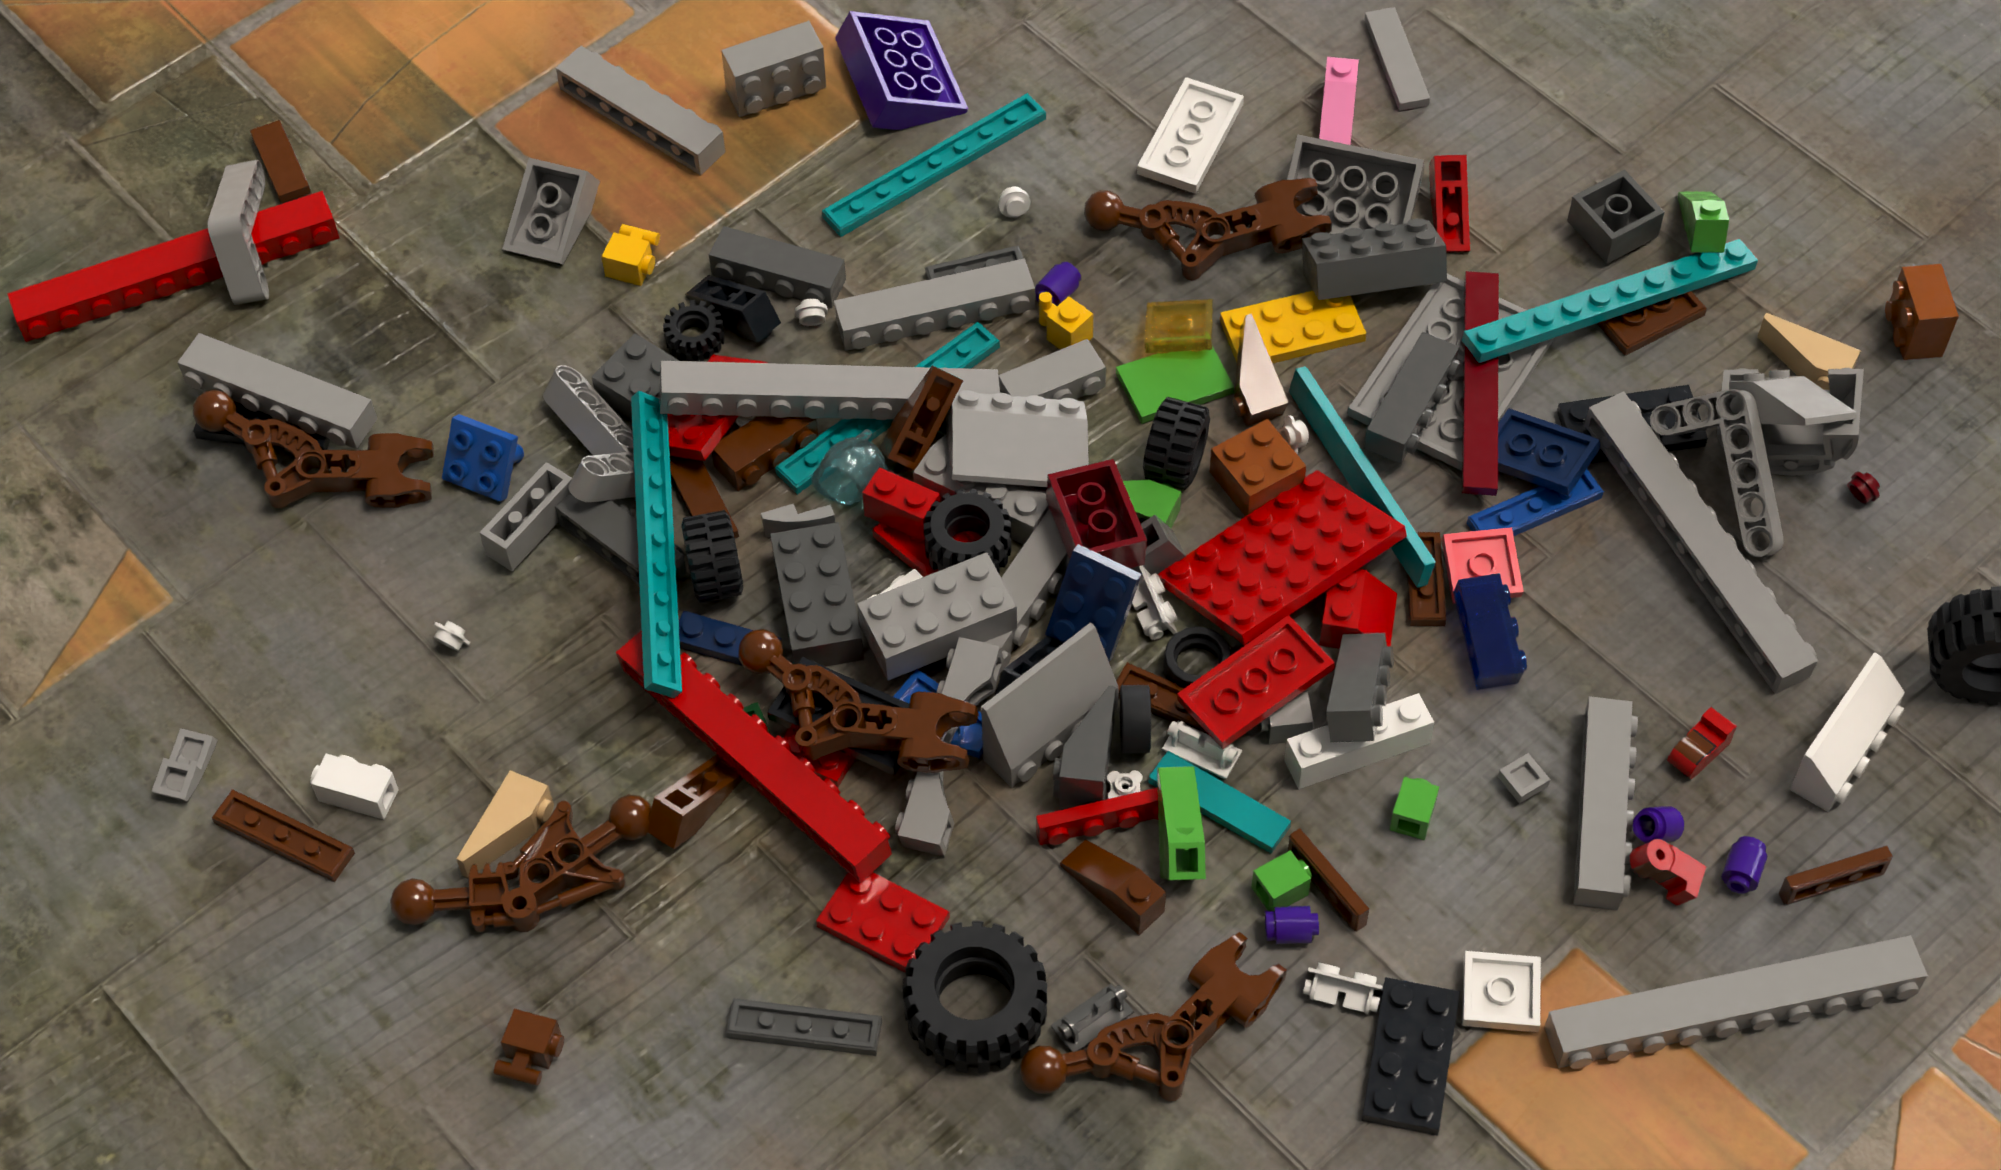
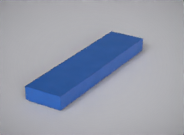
[1467,469,1604,536]

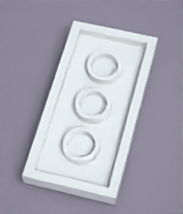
[1137,77,1244,194]

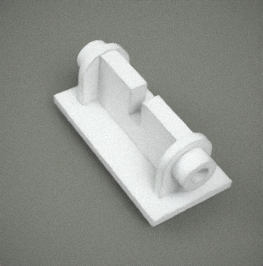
[1132,565,1177,640]
[1162,721,1242,780]
[1303,963,1383,1014]

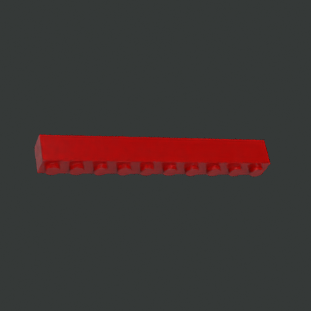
[7,191,340,342]
[616,630,892,883]

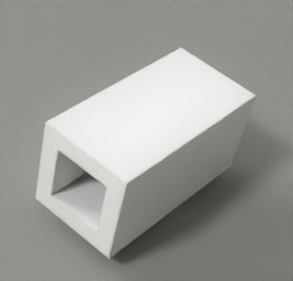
[310,754,399,820]

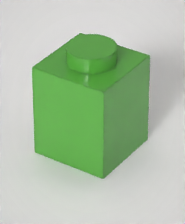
[1389,776,1440,840]
[1251,850,1312,911]

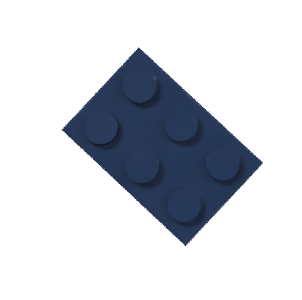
[1498,408,1600,496]
[1045,544,1142,662]

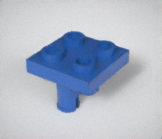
[442,414,524,502]

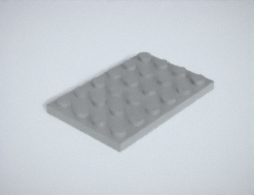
[1347,274,1555,470]

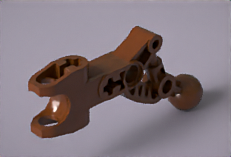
[1084,178,1332,281]
[193,390,434,509]
[738,629,979,773]
[1020,932,1287,1102]

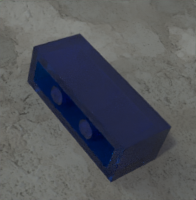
[1453,573,1527,690]

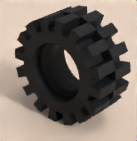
[663,300,725,362]

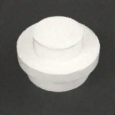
[998,187,1031,218]
[795,299,828,326]

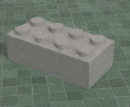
[857,552,1017,680]

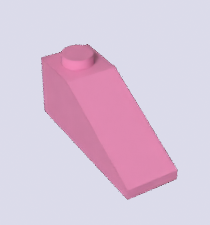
[1319,57,1359,145]

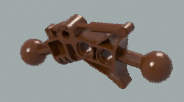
[390,794,652,932]

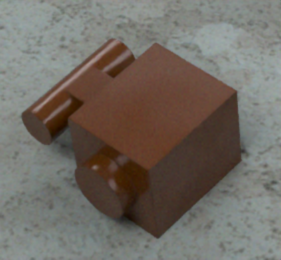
[494,1009,564,1086]

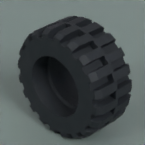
[1927,586,2001,705]
[902,921,1047,1073]

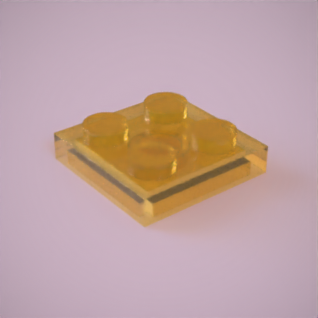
[1145,299,1214,354]

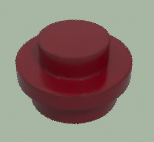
[1847,471,1880,504]

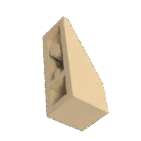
[1758,313,1861,390]
[456,770,554,878]

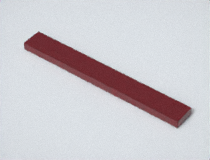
[1462,271,1499,496]

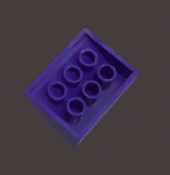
[835,11,968,130]

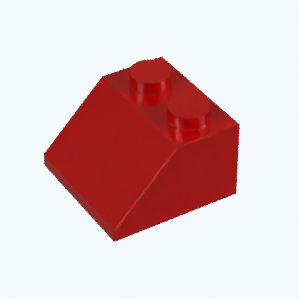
[1319,569,1397,649]

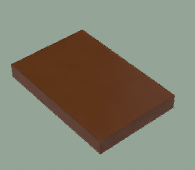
[1597,291,1707,356]

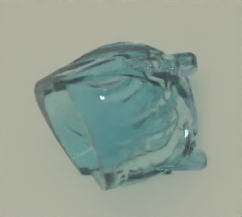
[812,429,896,506]

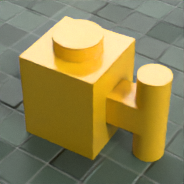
[601,224,660,286]
[1039,292,1093,350]

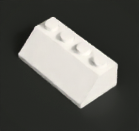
[1790,652,1905,812]

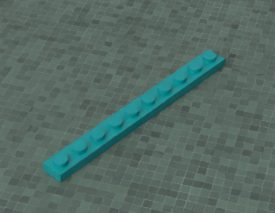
[1462,239,1758,363]
[631,391,682,698]

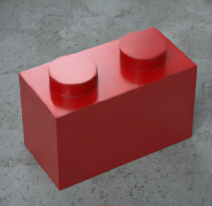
[862,467,940,542]

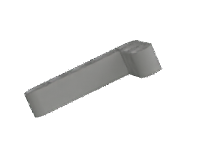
[208,159,269,305]
[543,365,636,502]
[1650,389,1784,557]

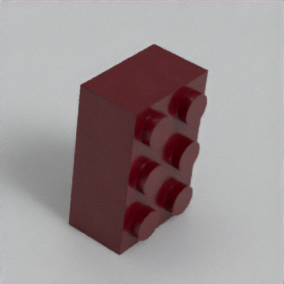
[1046,459,1147,568]

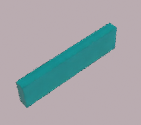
[1148,751,1291,854]

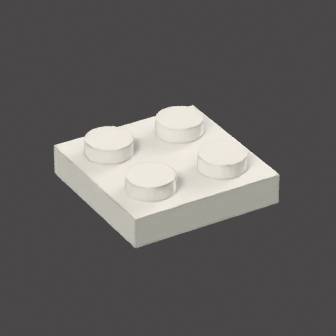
[1462,951,1541,1032]

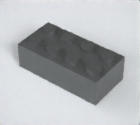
[1302,219,1447,300]
[770,522,864,667]

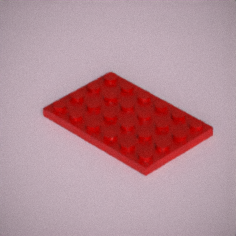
[1157,470,1407,645]

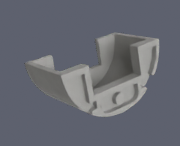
[1717,368,1864,476]

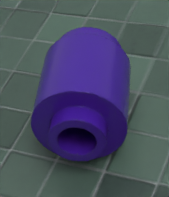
[1035,262,1081,306]
[1633,806,1684,843]
[1721,836,1767,894]
[1265,906,1319,944]

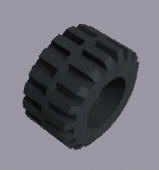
[1143,397,1210,490]
[924,489,1011,573]
[681,510,744,603]

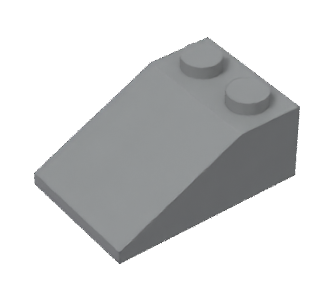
[502,158,600,265]
[1729,370,1856,426]

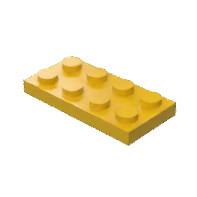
[1220,291,1367,363]

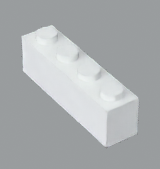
[1284,693,1434,789]

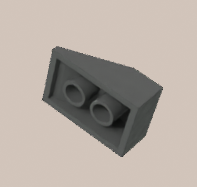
[1053,686,1116,810]

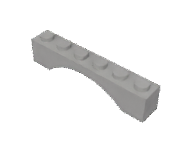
[895,637,1004,857]

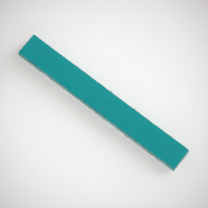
[822,93,1046,237]
[775,322,1000,495]
[1289,366,1436,588]

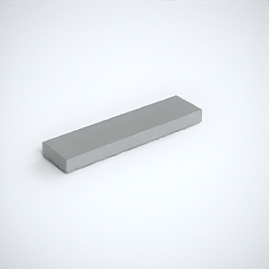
[1364,7,1430,111]

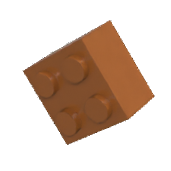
[1885,264,1959,360]
[1209,419,1306,516]

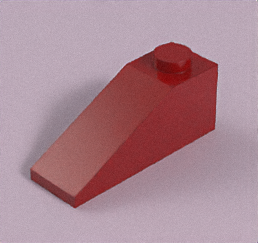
[1429,155,1470,252]

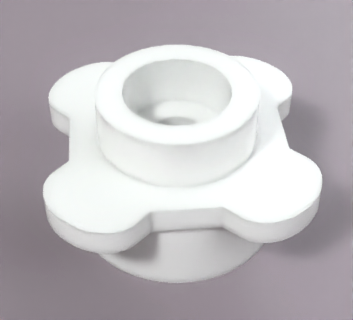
[1278,415,1309,454]
[434,621,470,651]
[1107,770,1143,799]

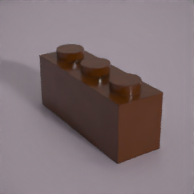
[712,416,818,491]

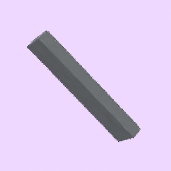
[726,998,882,1056]

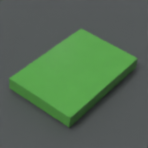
[1116,337,1234,424]

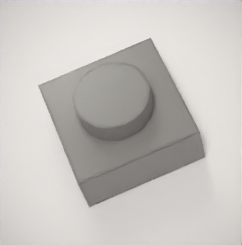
[1498,753,1550,804]

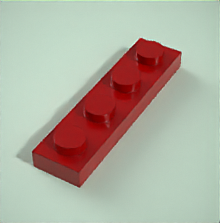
[1036,787,1159,845]

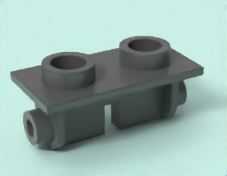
[1051,984,1134,1052]

